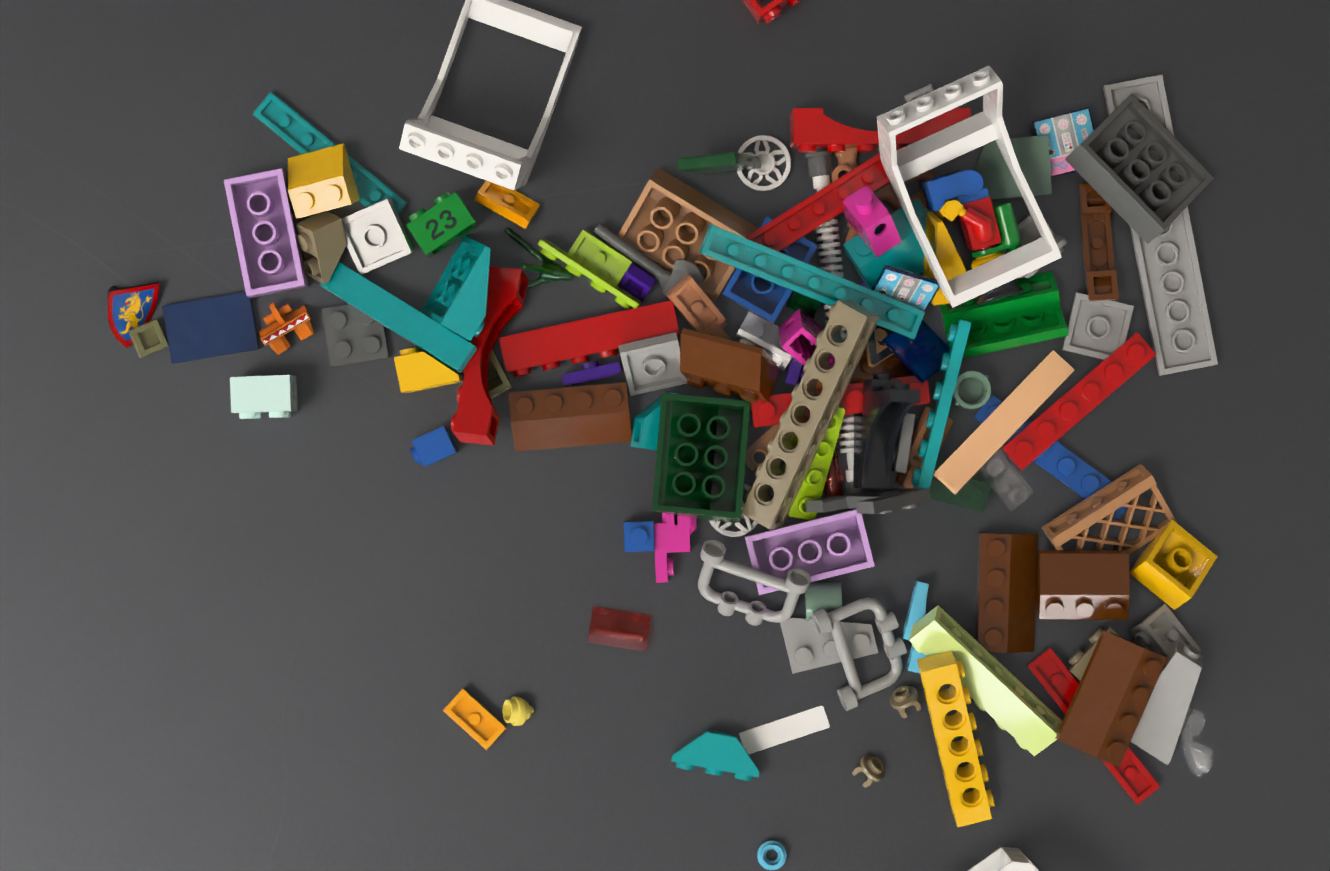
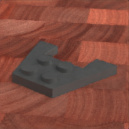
[805,488,931,514]

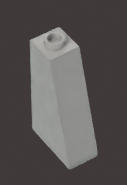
[1131,641,1203,765]

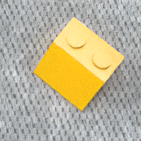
[288,143,360,219]
[394,347,463,393]
[1129,520,1218,610]

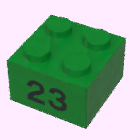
[406,192,479,258]

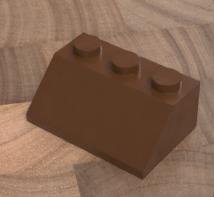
[680,328,780,403]
[1036,550,1130,620]

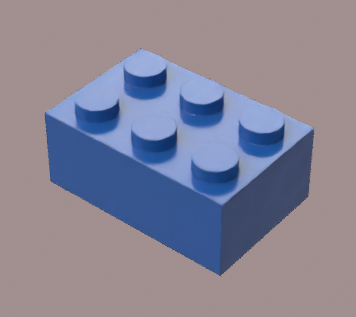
[722,216,818,324]

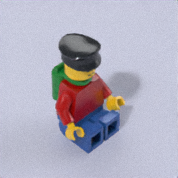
[920,169,1025,306]

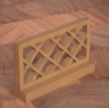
[1041,464,1178,554]

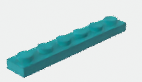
[911,318,971,489]

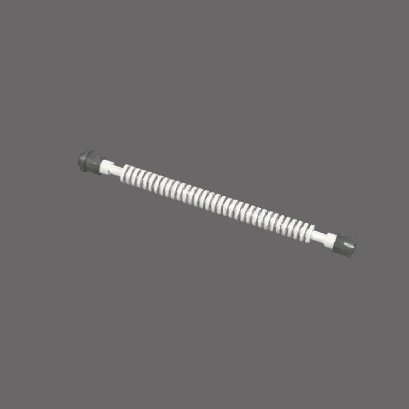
[804,148,868,495]

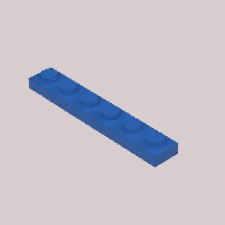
[973,394,1127,520]

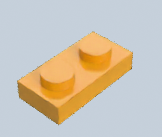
[474,180,540,229]
[443,688,507,750]

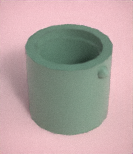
[952,371,991,410]
[805,582,842,621]

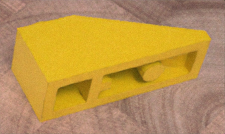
[923,211,967,305]

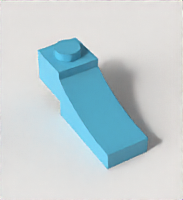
[902,580,929,673]

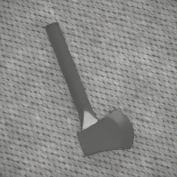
[593,222,704,297]

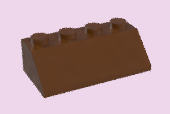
[508,382,632,452]
[975,532,1038,653]
[1055,630,1167,767]

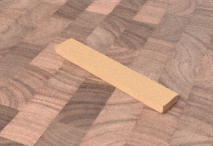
[933,350,1075,495]

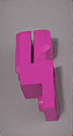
[654,513,697,583]

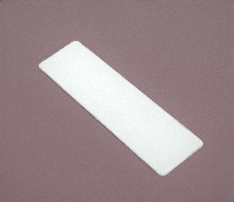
[739,705,830,754]

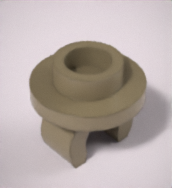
[889,686,921,719]
[852,754,885,787]

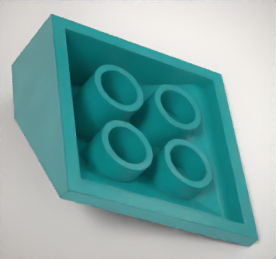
[420,236,491,341]

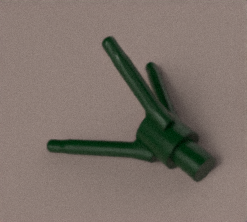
[505,227,572,289]

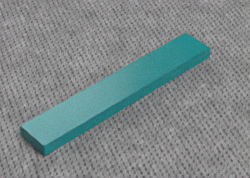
[253,92,408,215]
[320,262,477,373]

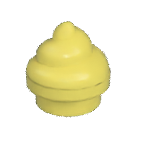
[502,696,534,726]

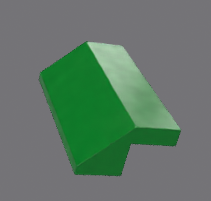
[939,271,1068,358]

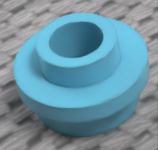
[757,840,787,870]

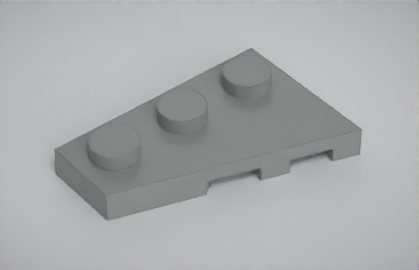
[780,617,878,674]

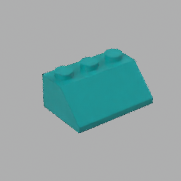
[843,197,928,291]

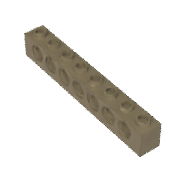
[742,300,880,530]

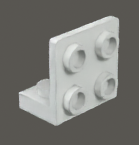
[733,311,792,371]

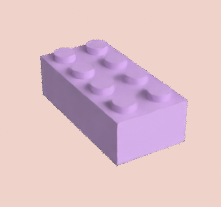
[224,168,309,298]
[744,508,875,595]

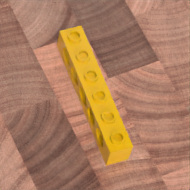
[917,651,995,827]

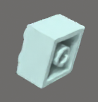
[230,375,298,419]

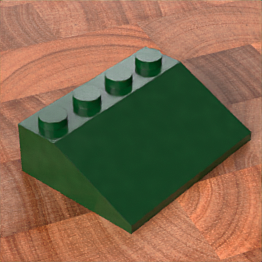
[652,393,750,523]

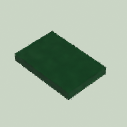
[678,152,761,175]

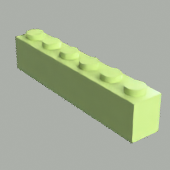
[909,605,1062,756]

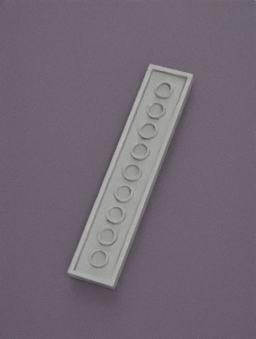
[1103,75,1218,376]

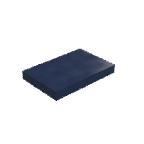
[162,292,260,364]

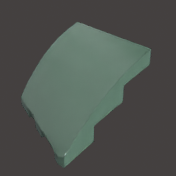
[974,135,1052,200]

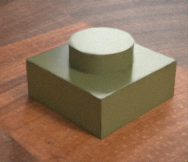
[128,319,168,358]

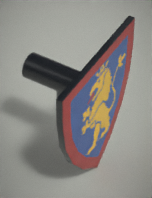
[106,282,159,348]

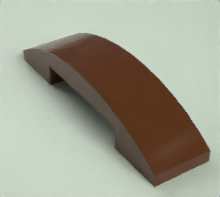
[1079,183,1119,302]

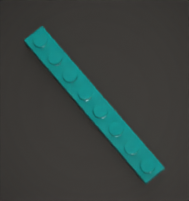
[698,224,925,340]

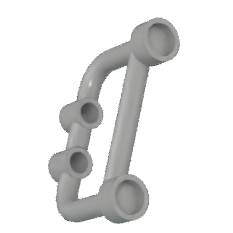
[698,540,811,626]
[811,597,907,711]

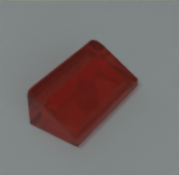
[588,607,651,651]

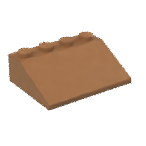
[611,168,759,304]

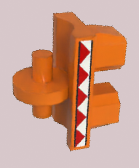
[259,302,314,355]

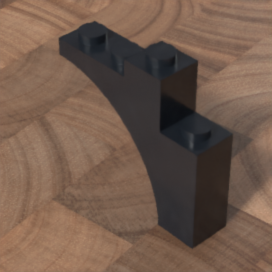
[853,374,920,489]

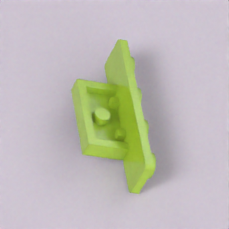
[538,229,641,310]
[783,406,845,520]

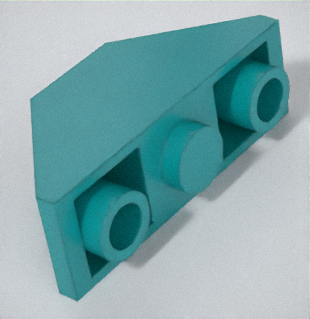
[671,729,760,781]

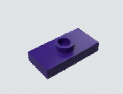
[561,361,622,386]

